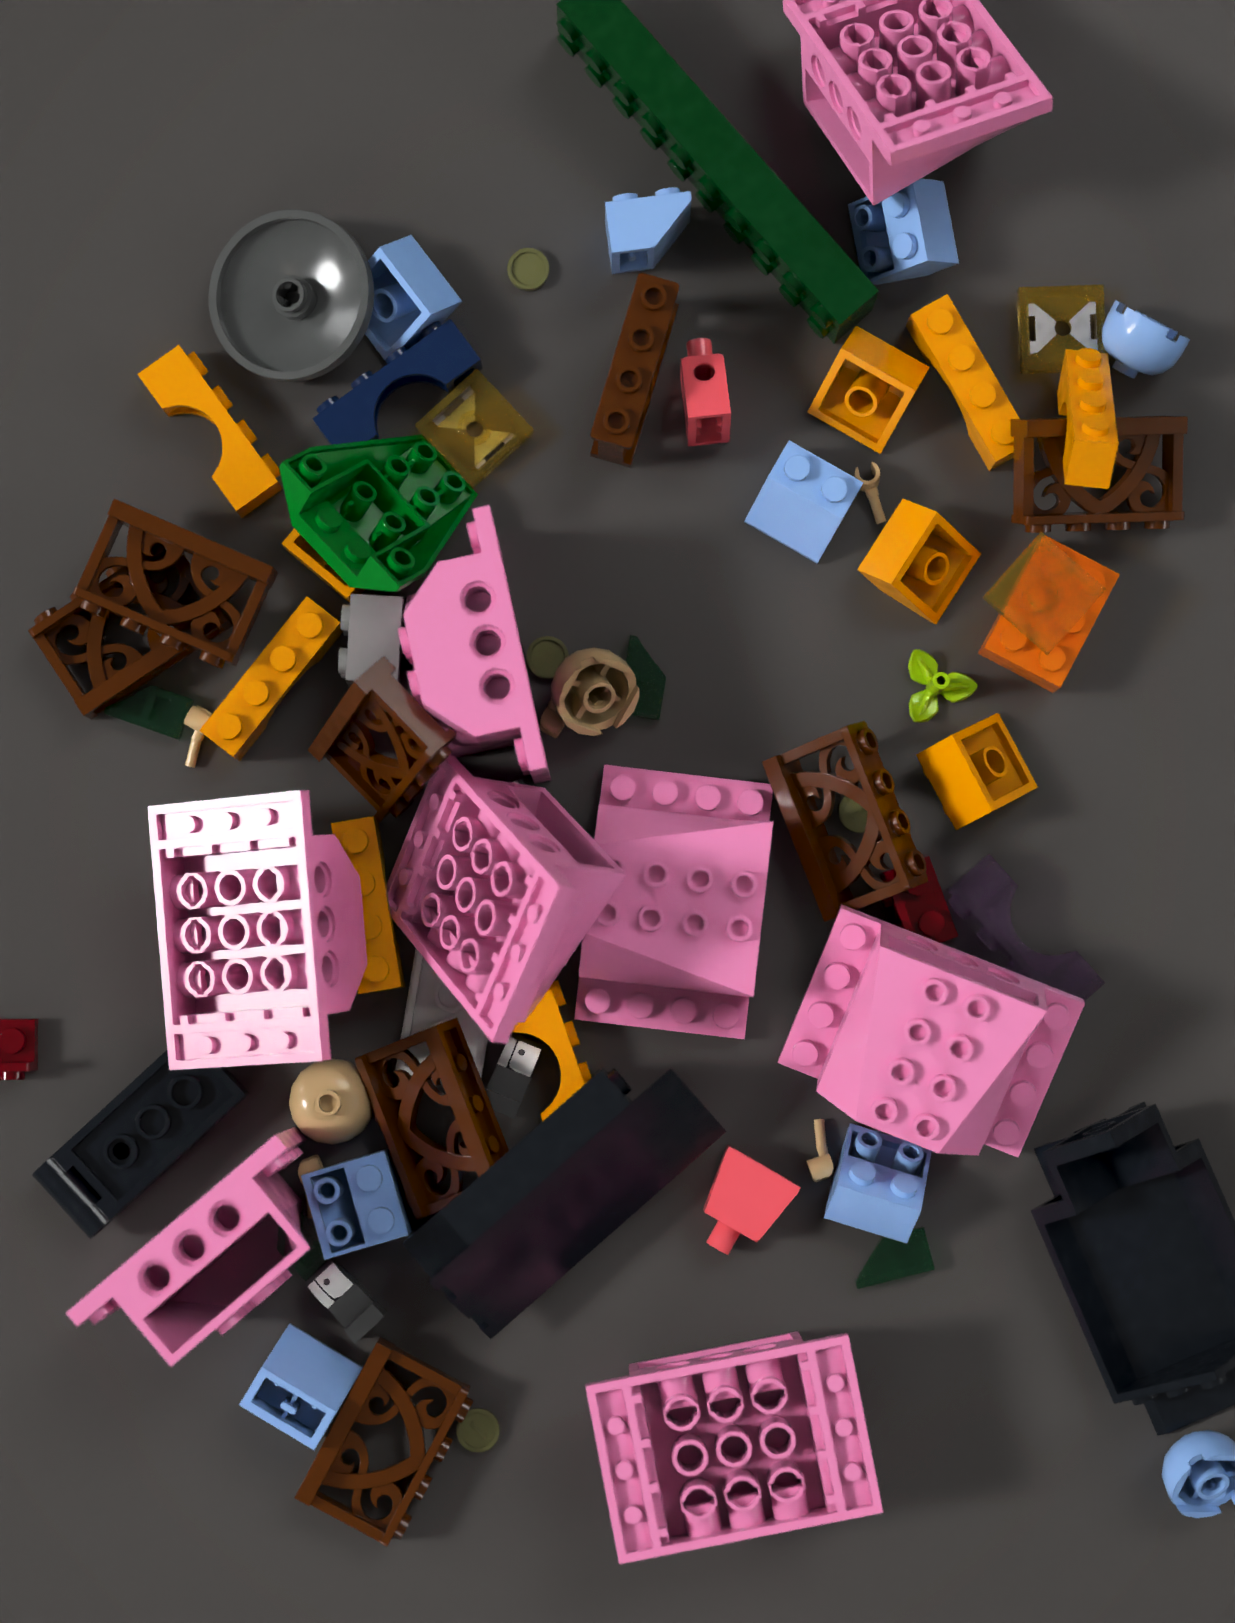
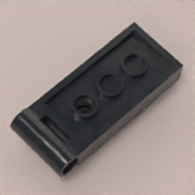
[32,1049,250,1239]

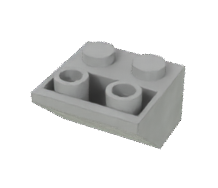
[338,594,404,688]

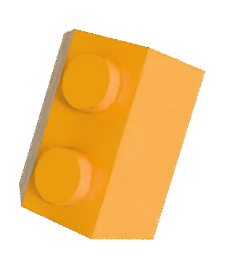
[807,325,930,454]
[857,499,981,624]
[916,713,1038,830]

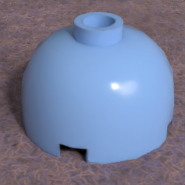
[1102,300,1190,379]
[1162,1430,1235,1518]

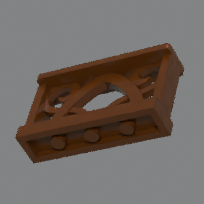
[590,273,680,468]
[1011,416,1188,533]
[72,499,278,669]
[28,544,233,720]
[308,656,457,822]
[762,721,928,922]
[355,1018,509,1219]
[294,1337,474,1547]

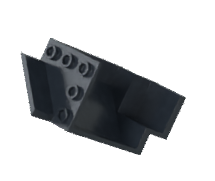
[402,1067,727,1339]
[1031,1101,1235,1436]

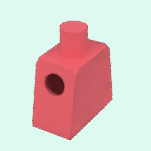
[680,338,731,447]
[703,1145,801,1255]

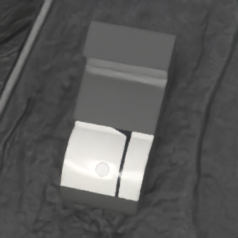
[485,1032,544,1119]
[305,1257,387,1344]

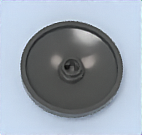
[208,209,374,382]

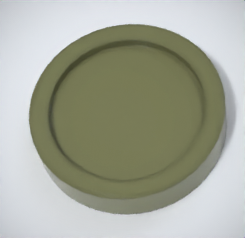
[507,248,550,291]
[526,636,569,679]
[838,796,868,833]
[456,1408,500,1452]

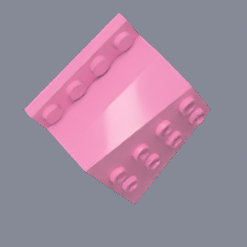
[783,0,1053,206]
[398,505,551,784]
[386,755,626,1044]
[574,765,773,1040]
[148,791,368,1070]
[778,904,1085,1157]
[66,1127,310,1367]
[585,1331,883,1564]

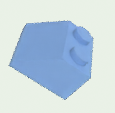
[365,235,462,360]
[744,440,863,564]

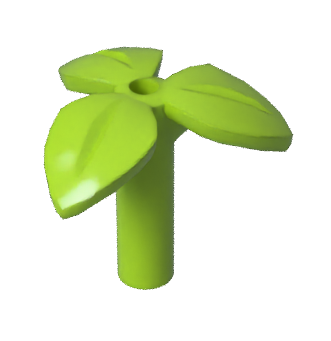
[908,649,978,723]

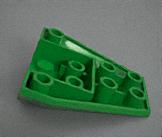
[279,435,478,592]

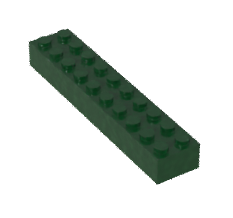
[556,0,879,344]

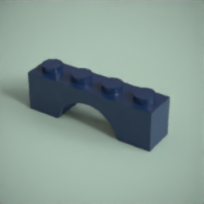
[312,319,483,445]

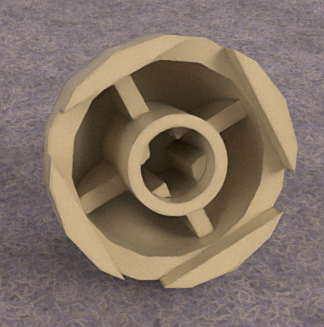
[551,648,640,736]
[289,1058,374,1145]

